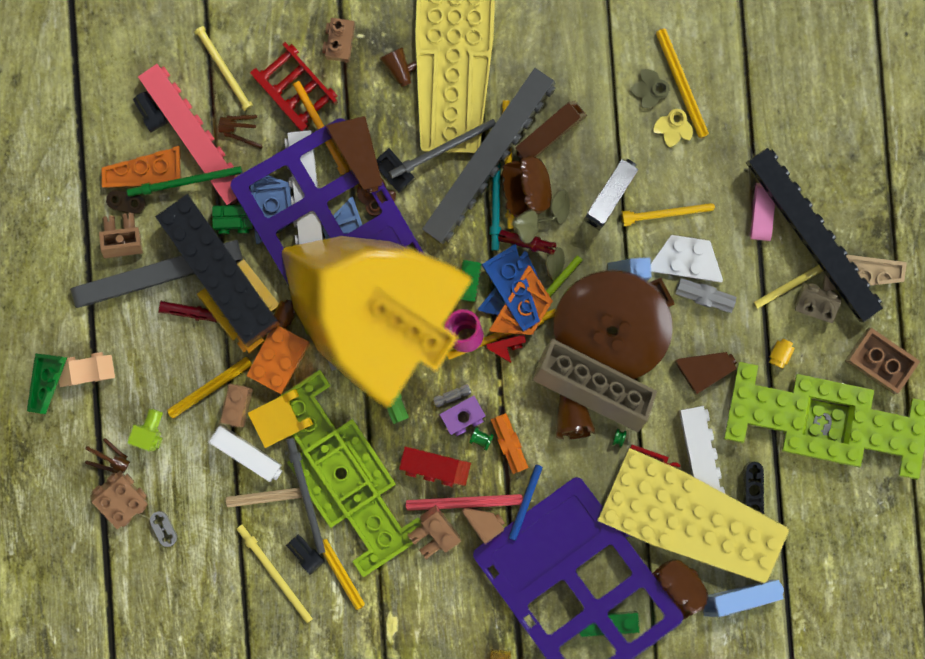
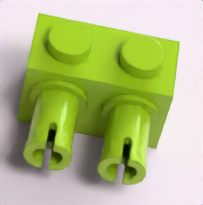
[127,409,163,451]

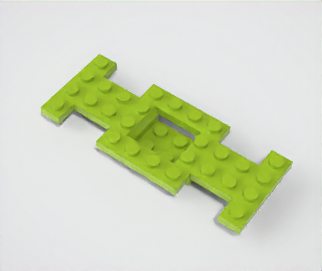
[724,362,925,480]

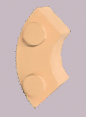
[59,352,115,387]

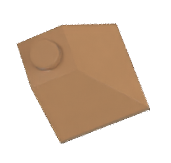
[462,508,505,544]

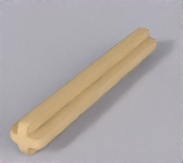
[226,487,302,507]

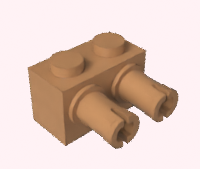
[322,18,355,63]
[99,213,143,259]
[407,505,461,560]

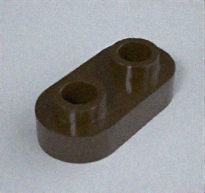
[106,190,146,214]

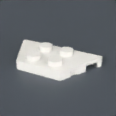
[651,235,723,283]

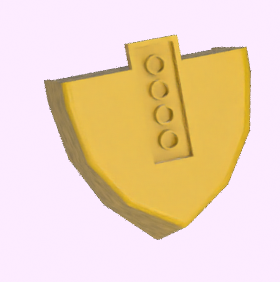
[282,236,471,407]

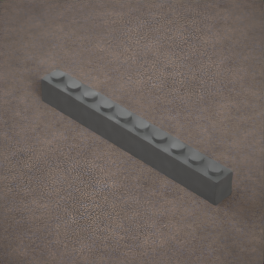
[422,68,556,244]

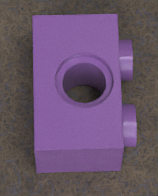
[440,396,485,437]

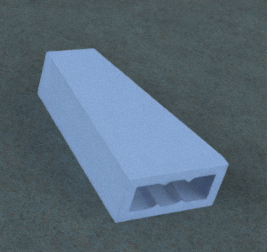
[703,580,784,617]

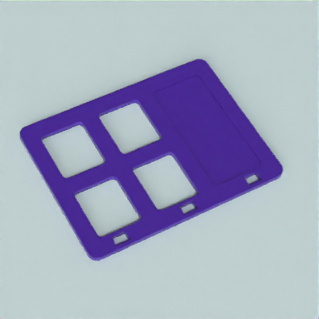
[230,118,424,286]
[473,477,683,659]

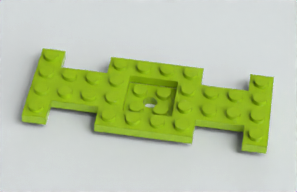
[279,370,421,577]

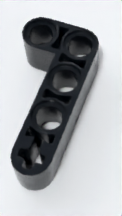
[743,461,781,524]

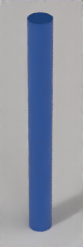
[509,465,543,541]

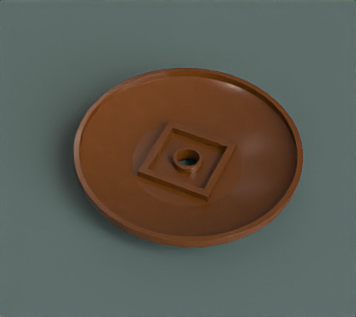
[554,270,673,379]

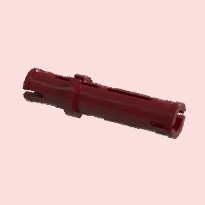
[498,230,556,255]
[158,301,217,323]

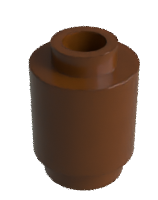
[274,299,296,329]

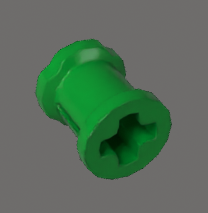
[469,427,494,451]

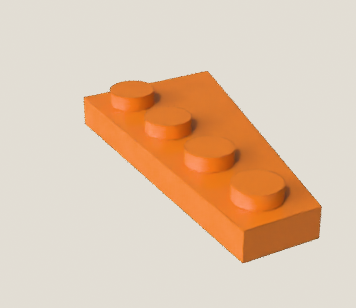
[101,146,181,188]

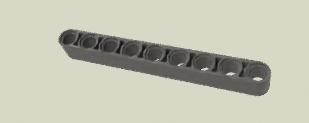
[70,240,243,308]

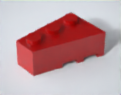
[399,447,471,487]

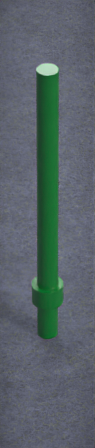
[127,166,243,197]

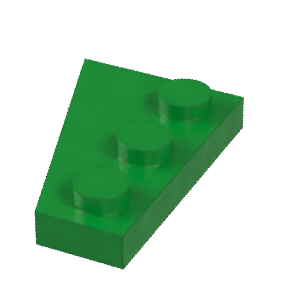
[27,353,67,414]

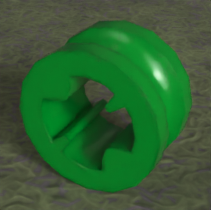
[612,428,627,448]

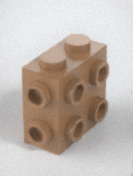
[90,470,148,529]

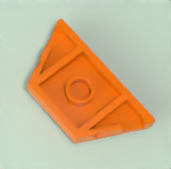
[489,265,553,335]

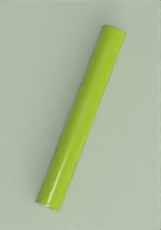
[546,255,583,297]

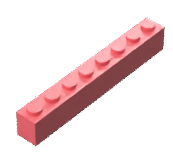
[138,64,238,206]

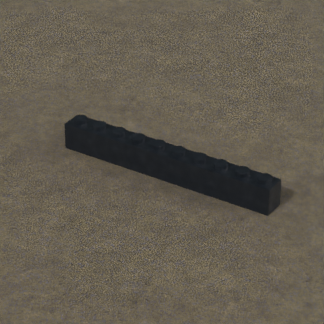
[746,148,883,322]

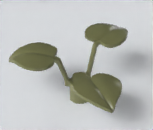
[512,189,570,281]

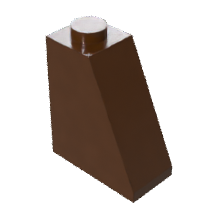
[674,352,737,394]

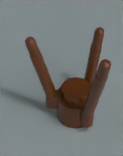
[218,115,263,149]
[85,438,130,474]

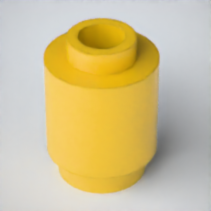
[769,338,795,369]

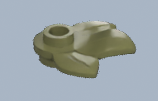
[630,69,670,108]

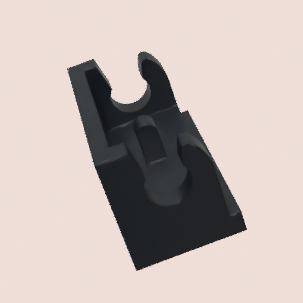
[376,148,415,193]

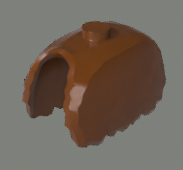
[501,156,552,217]
[652,560,709,620]

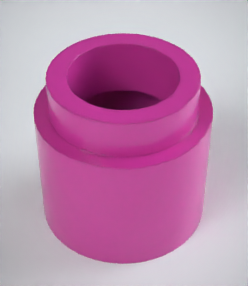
[444,310,484,352]

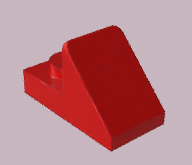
[486,335,526,363]

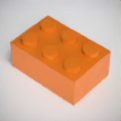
[246,326,310,394]

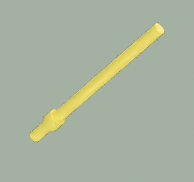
[236,524,313,624]

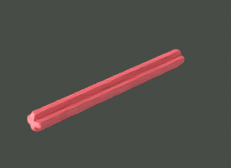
[406,494,523,511]

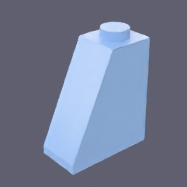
[607,258,651,281]

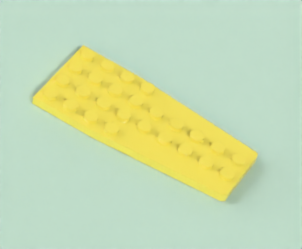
[415,0,495,154]
[598,448,789,583]

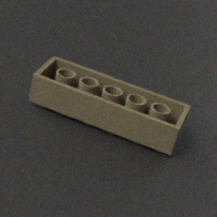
[533,339,657,433]

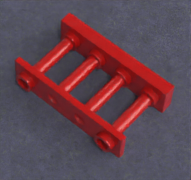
[250,42,338,131]

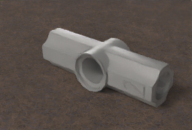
[675,278,737,313]

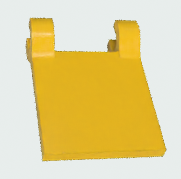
[248,389,313,448]

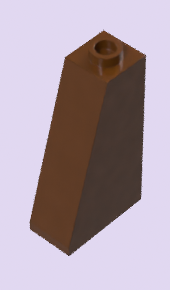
[515,101,587,159]
[325,116,383,193]

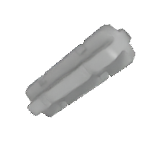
[433,384,471,407]

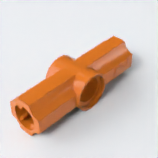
[491,413,529,474]

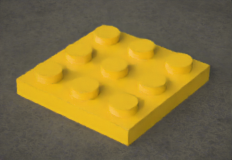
[197,259,279,341]

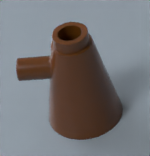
[379,47,417,87]

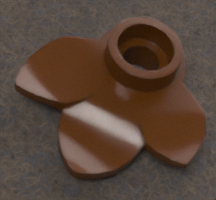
[357,178,396,216]

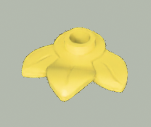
[653,109,693,147]

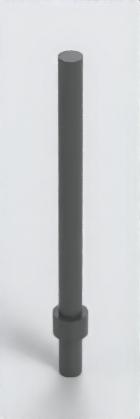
[389,119,496,179]
[286,438,326,554]

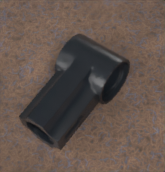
[133,91,168,133]
[286,534,325,575]

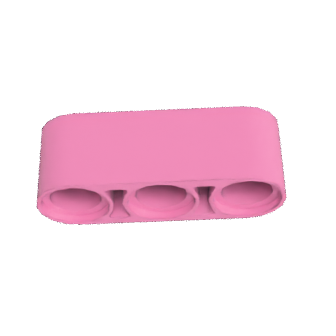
[750,183,775,241]

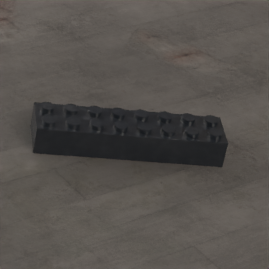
[155,194,280,347]

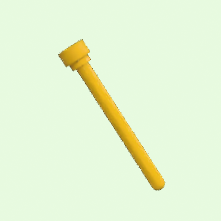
[621,203,715,227]

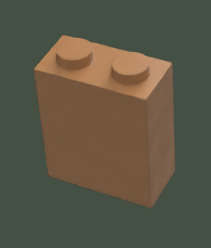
[220,384,253,427]

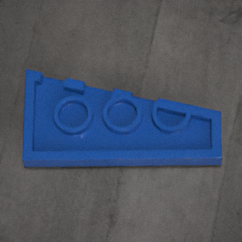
[482,244,540,331]

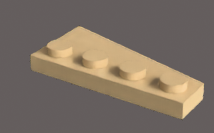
[823,255,907,291]

